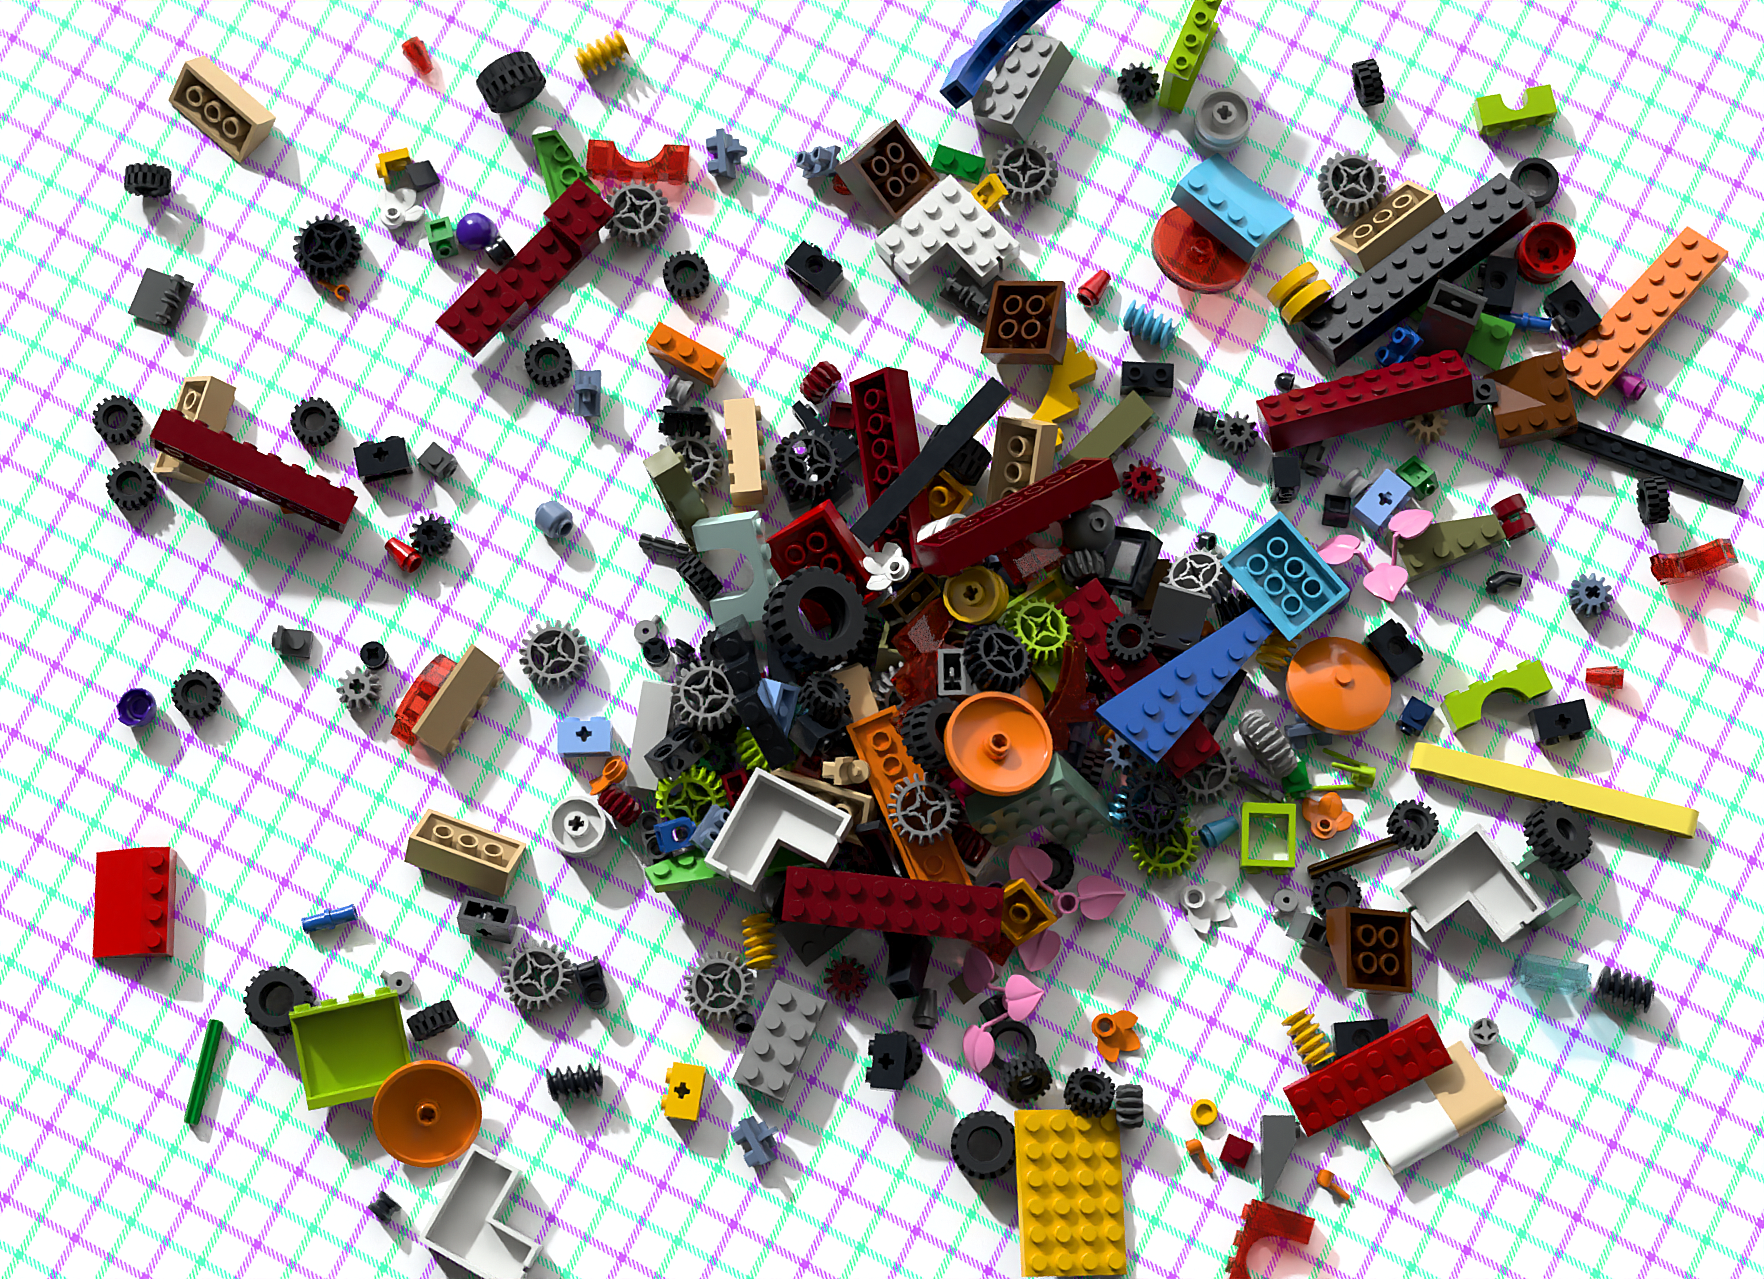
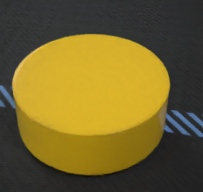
[1190,1099,1218,1127]

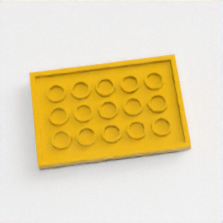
[1014,1109,1127,1277]

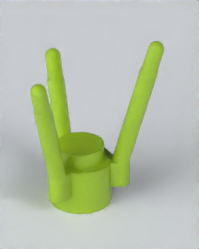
[1312,748,1376,792]

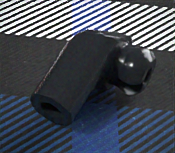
[1485,571,1523,595]

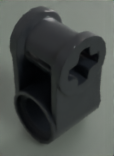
[572,955,610,1010]

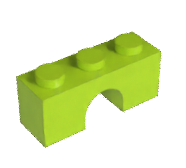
[1472,84,1558,136]

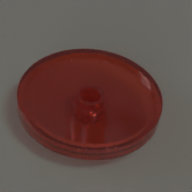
[1151,206,1252,295]

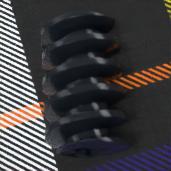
[1214,589,1256,628]
[841,616,883,673]
[1594,965,1655,1014]
[546,1062,604,1102]

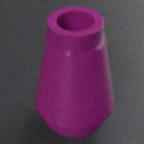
[1612,371,1648,402]

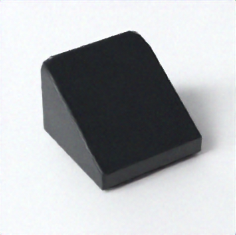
[405,160,440,193]
[1321,494,1351,529]
[979,992,1011,1028]

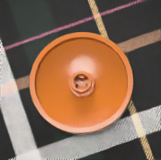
[1286,637,1391,735]
[944,691,1053,796]
[372,1060,482,1168]

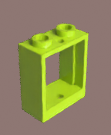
[1239,802,1296,875]

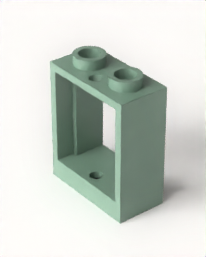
[1512,848,1583,932]

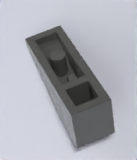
[1285,911,1334,959]
[1260,1115,1301,1199]

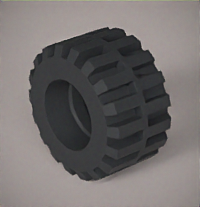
[476,51,546,114]
[920,424,992,486]
[901,697,959,771]
[243,966,316,1036]
[950,1110,1016,1181]

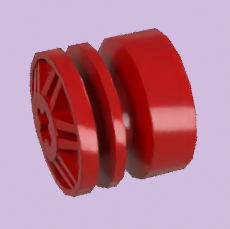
[1513,222,1576,285]

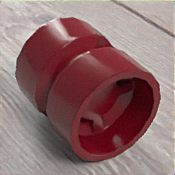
[1490,493,1537,541]

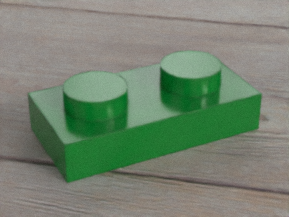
[930,144,986,185]

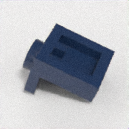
[1395,696,1435,737]

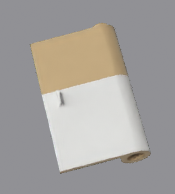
[1355,1040,1507,1175]

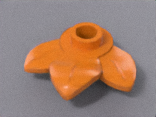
[589,755,628,796]
[1302,792,1354,841]
[1091,1010,1140,1063]

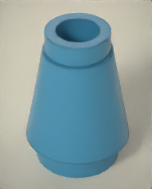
[1198,815,1239,849]

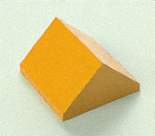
[926,469,973,521]
[1001,879,1058,947]

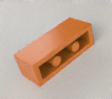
[646,321,727,389]

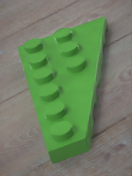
[644,846,825,893]

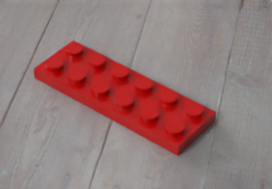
[1282,1014,1453,1138]

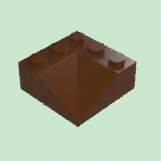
[834,119,940,230]
[980,281,1067,365]
[1483,351,1578,449]
[1326,906,1413,996]

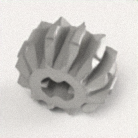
[336,666,382,712]

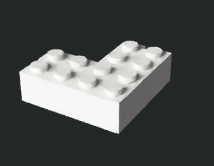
[874,175,1020,288]
[704,767,854,892]
[1392,823,1548,942]
[417,1143,543,1279]

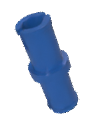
[1499,311,1552,334]
[301,904,358,934]

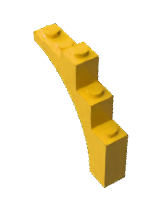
[1031,337,1098,453]

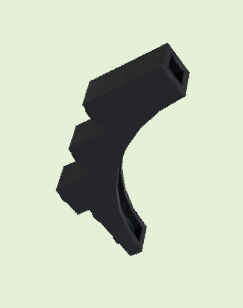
[791,400,859,524]
[714,614,797,771]
[855,820,933,1000]

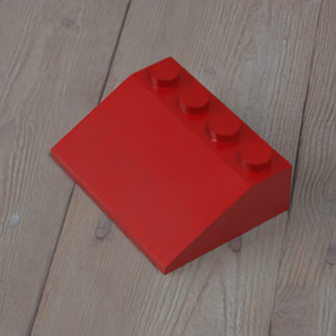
[765,499,883,632]
[92,847,177,958]

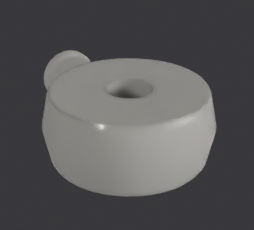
[634,614,662,644]
[1270,888,1299,919]
[380,970,412,996]

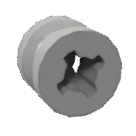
[665,374,694,406]
[1339,467,1372,500]
[1468,1018,1499,1047]

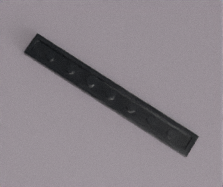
[849,376,1012,549]
[1547,421,1744,505]

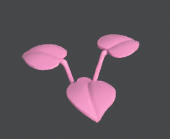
[1316,509,1434,604]
[1008,845,1126,972]
[963,947,1045,1073]

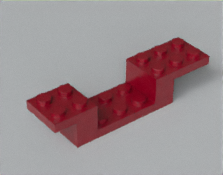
[435,178,616,358]

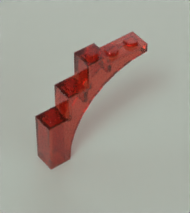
[889,597,956,776]
[1040,639,1099,751]

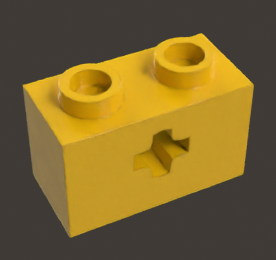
[660,1062,707,1123]

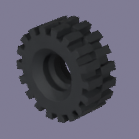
[1523,800,1593,872]

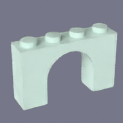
[692,511,777,626]

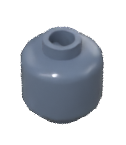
[534,500,573,539]

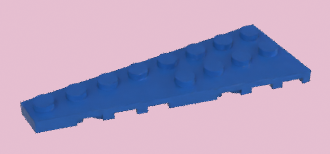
[1094,605,1276,766]

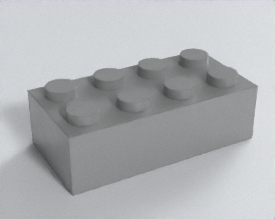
[973,33,1074,141]
[733,979,827,1103]

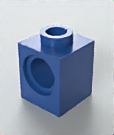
[653,817,697,853]

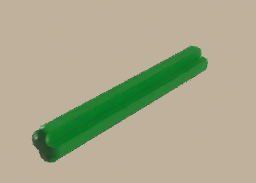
[183,1019,224,1125]

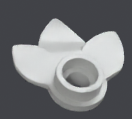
[376,187,425,229]
[863,542,911,591]
[1181,881,1231,934]

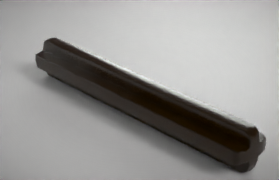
[1307,836,1406,880]

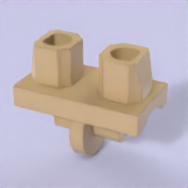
[822,756,871,785]

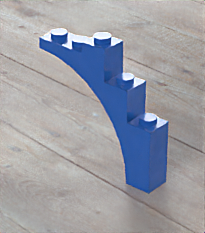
[939,0,1061,110]

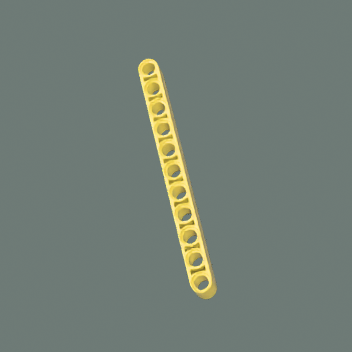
[1409,742,1699,839]

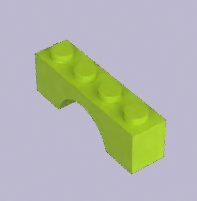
[1440,659,1553,734]

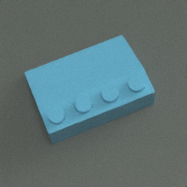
[1170,152,1295,263]
[1220,511,1350,642]

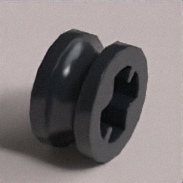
[669,638,696,662]

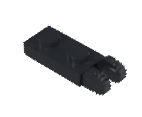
[1198,669,1248,736]

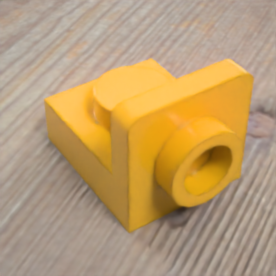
[375,147,413,185]
[970,173,1009,212]

